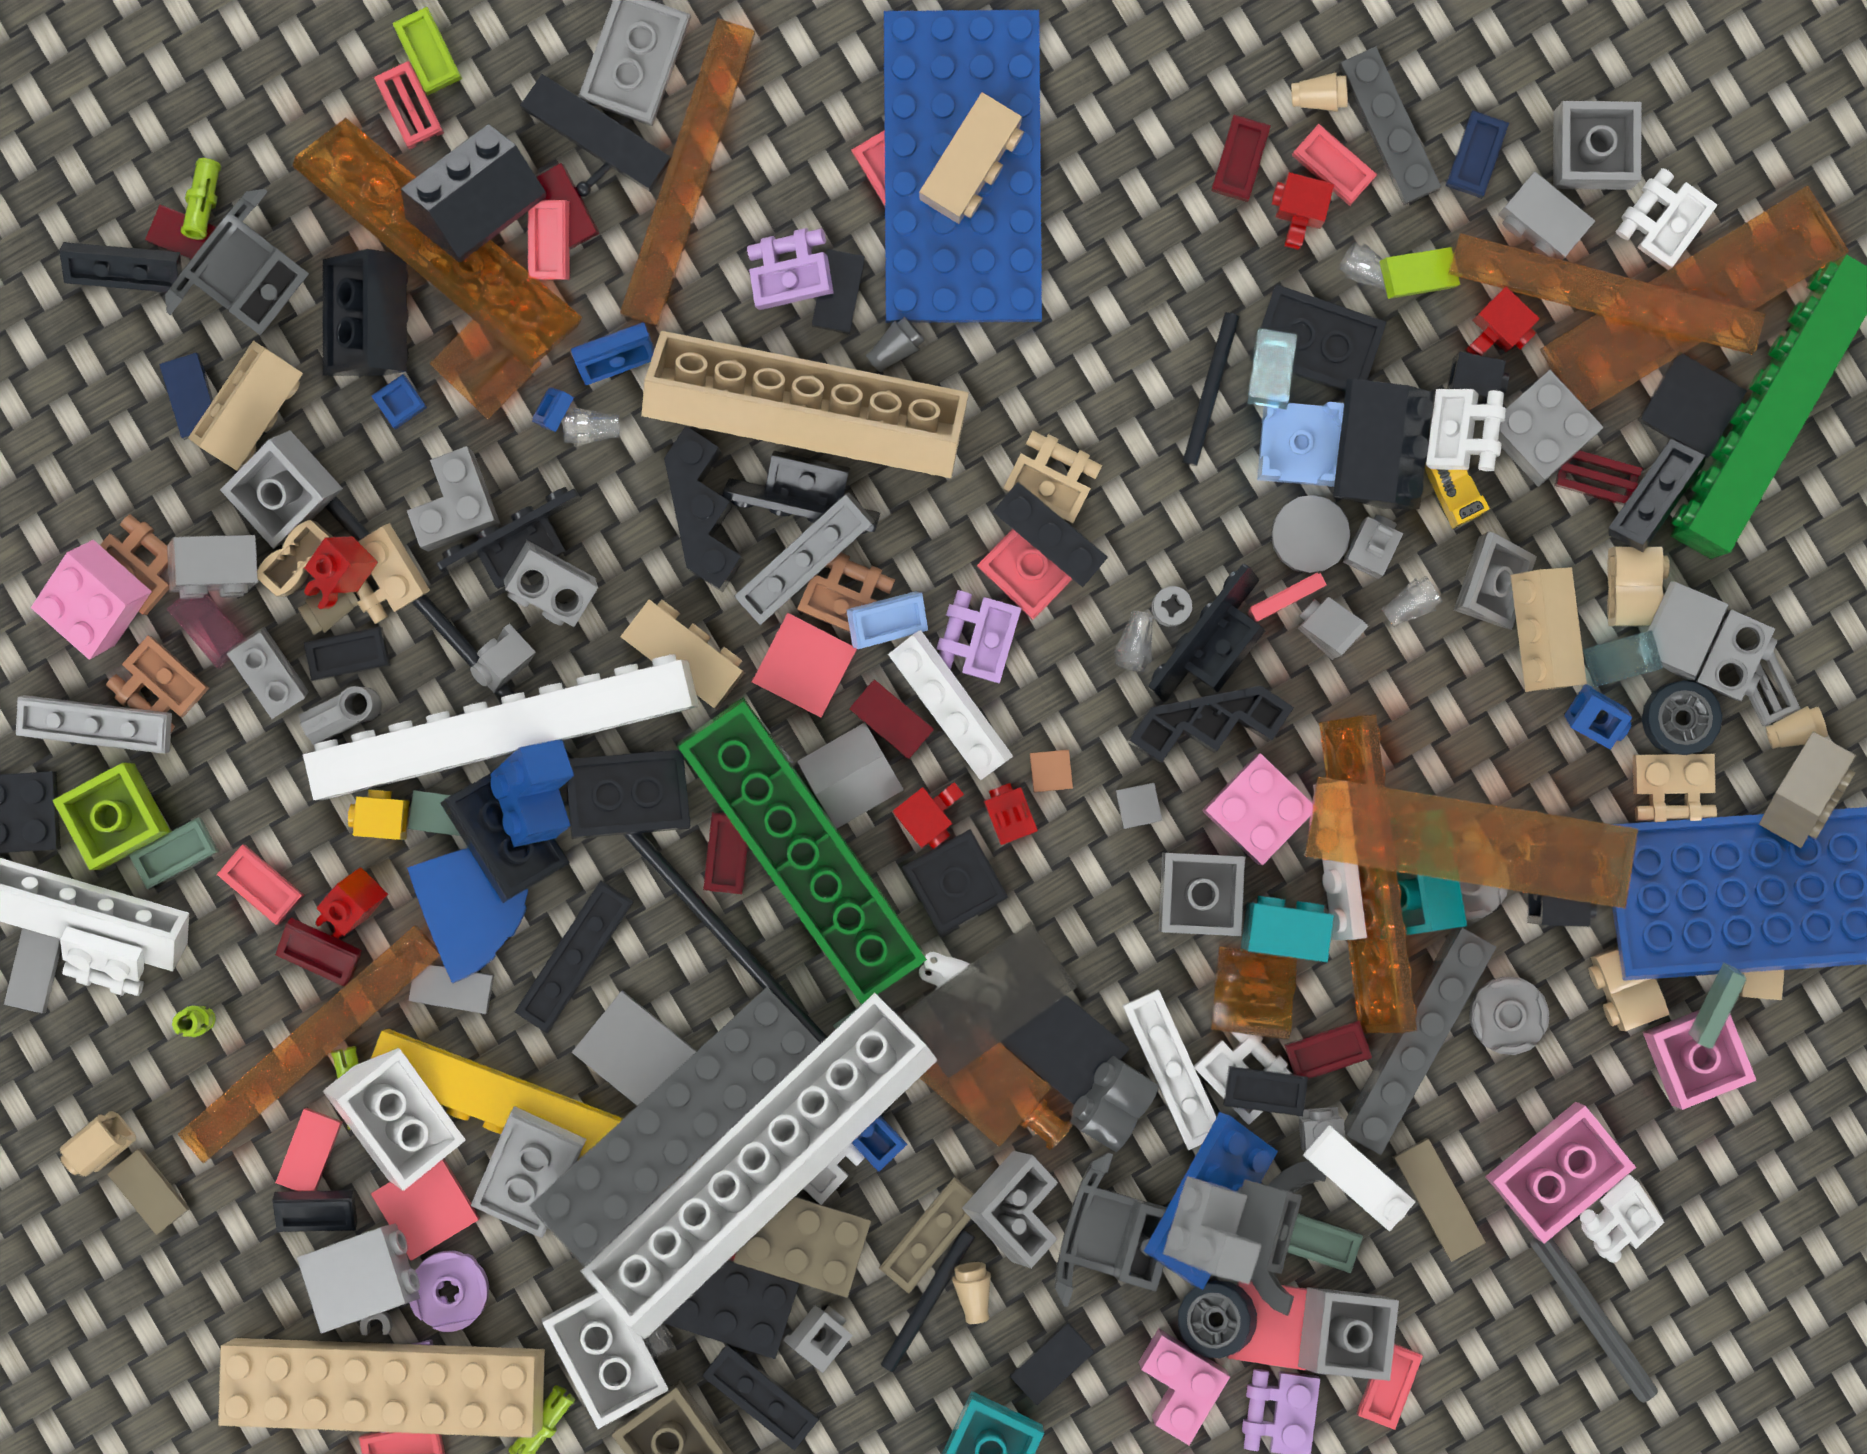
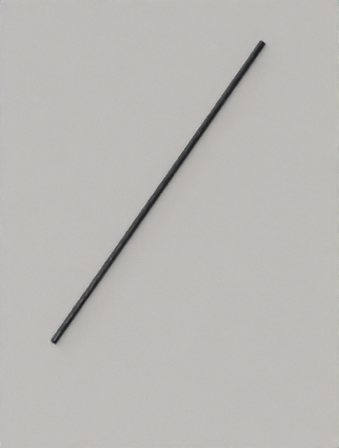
[325,496,891,1116]

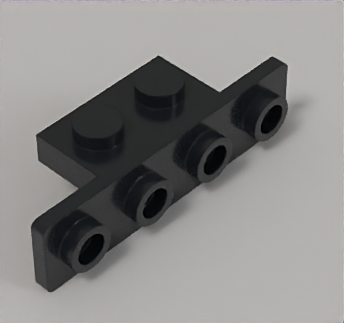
[722,451,880,534]
[436,487,582,589]
[1148,564,1265,702]

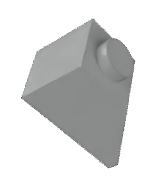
[1298,597,1368,660]

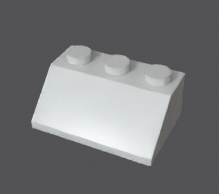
[323,1048,466,1191]
[542,1291,669,1429]

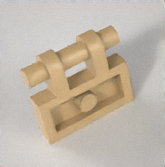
[1003,431,1102,525]
[356,523,430,624]
[1633,754,1717,822]

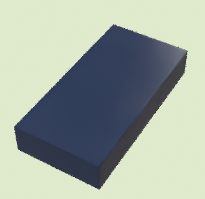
[1445,110,1509,199]
[159,353,213,440]

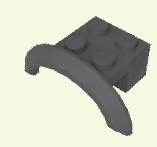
[165,189,309,336]
[1055,1153,1167,1307]
[1235,1161,1326,1316]

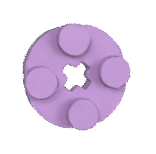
[410,1251,489,1332]

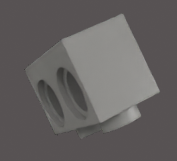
[504,540,598,627]
[1695,609,1778,701]

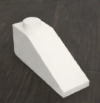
[1303,1125,1415,1232]

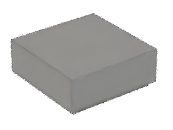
[1115,783,1162,829]

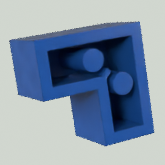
[490,739,574,847]

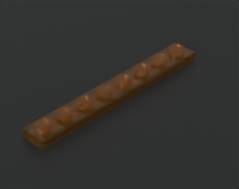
[620,18,755,327]
[1448,233,1766,355]
[178,925,440,1164]

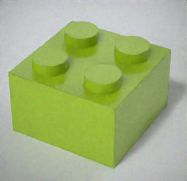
[52,762,171,870]

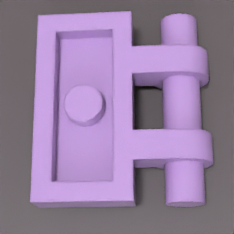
[747,228,833,310]
[936,590,1021,684]
[1242,1369,1320,1454]

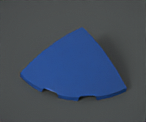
[407,848,528,984]

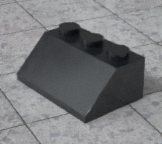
[401,124,546,263]
[323,249,409,376]
[1333,379,1434,509]

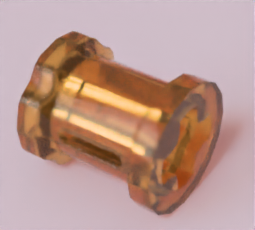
[1020,1098,1073,1151]

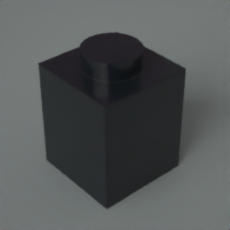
[1447,352,1509,404]

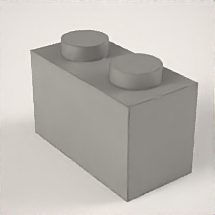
[1498,171,1595,264]

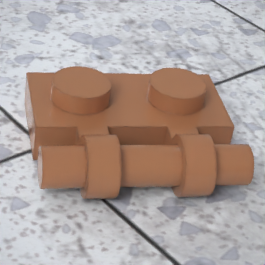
[100,514,169,615]
[797,552,895,632]
[106,635,209,732]

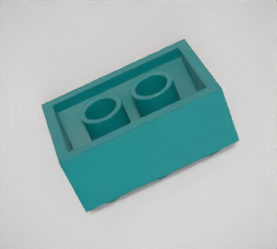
[1360,809,1467,940]

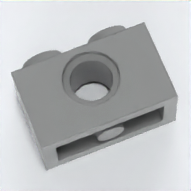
[227,627,309,719]

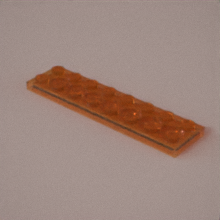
[292,118,583,368]
[1540,185,1849,411]
[1319,714,1417,1033]
[1304,777,1638,908]

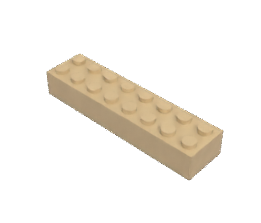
[641,331,969,478]
[218,1338,545,1438]

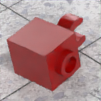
[1271,172,1334,250]
[1466,286,1540,356]
[304,536,378,609]
[892,782,964,849]
[983,783,1038,845]
[315,867,389,939]

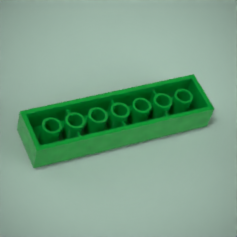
[1670,254,1867,559]
[678,697,927,1005]

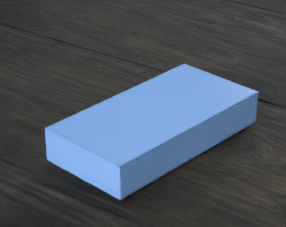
[846,591,928,649]

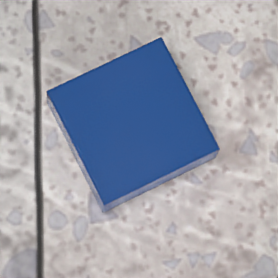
[371,374,428,429]
[532,387,574,432]

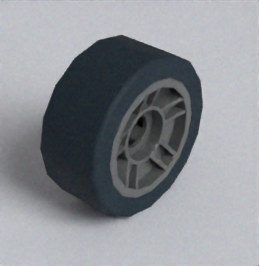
[1642,680,1723,755]
[1178,1280,1257,1359]

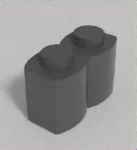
[1070,1056,1159,1152]

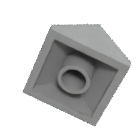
[1454,532,1537,630]
[1638,581,1729,682]
[797,722,904,829]

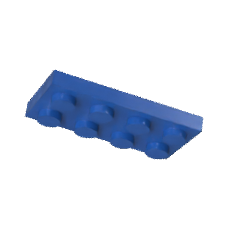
[1144,1112,1278,1290]

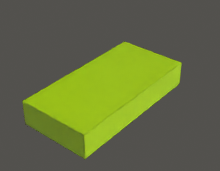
[392,7,462,96]
[1379,247,1460,299]

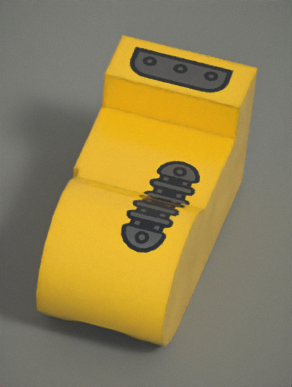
[1425,463,1490,529]

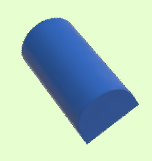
[571,322,655,386]
[851,1115,908,1172]

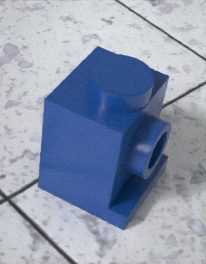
[1564,684,1632,750]

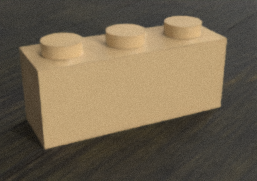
[919,92,1024,224]
[188,341,303,471]
[1510,567,1587,692]
[620,599,745,710]

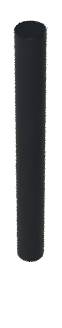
[1182,312,1240,466]
[880,1229,975,1373]

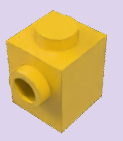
[348,790,410,840]

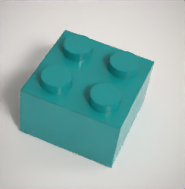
[1241,896,1334,962]
[942,1391,1044,1454]

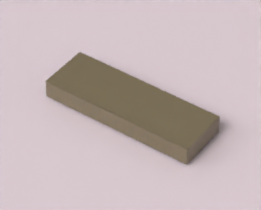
[1392,1138,1486,1262]
[879,1176,975,1293]

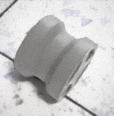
[1151,586,1192,627]

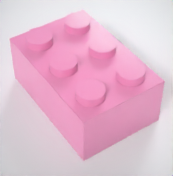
[1485,1102,1636,1244]

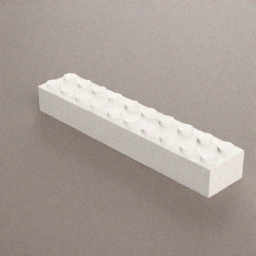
[581,993,937,1339]

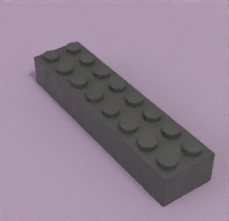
[529,987,821,1268]

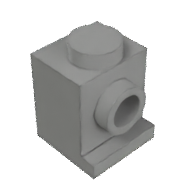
[470,623,536,693]
[1298,1107,1345,1152]
[783,1305,853,1373]

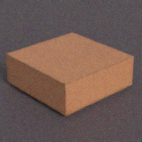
[1030,750,1073,793]

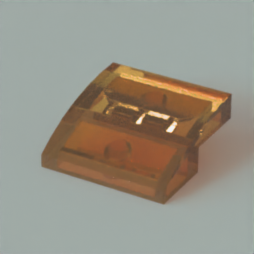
[429,308,542,420]
[1211,946,1297,1040]

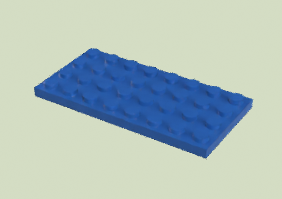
[884,10,1042,323]
[1601,807,1867,981]

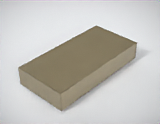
[107,1148,190,1235]

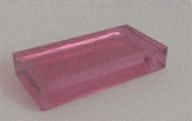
[167,594,246,669]

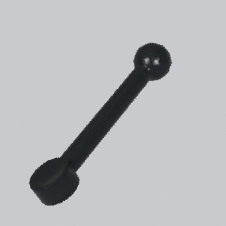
[576,163,612,197]

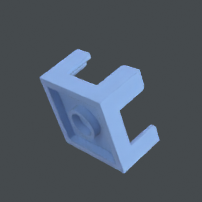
[1257,396,1344,487]

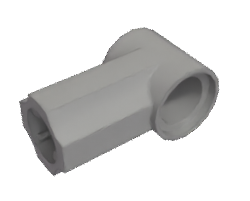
[299,686,382,745]

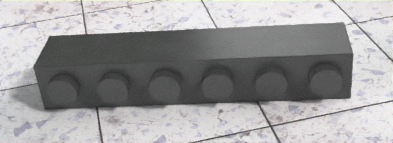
[1344,927,1496,1155]

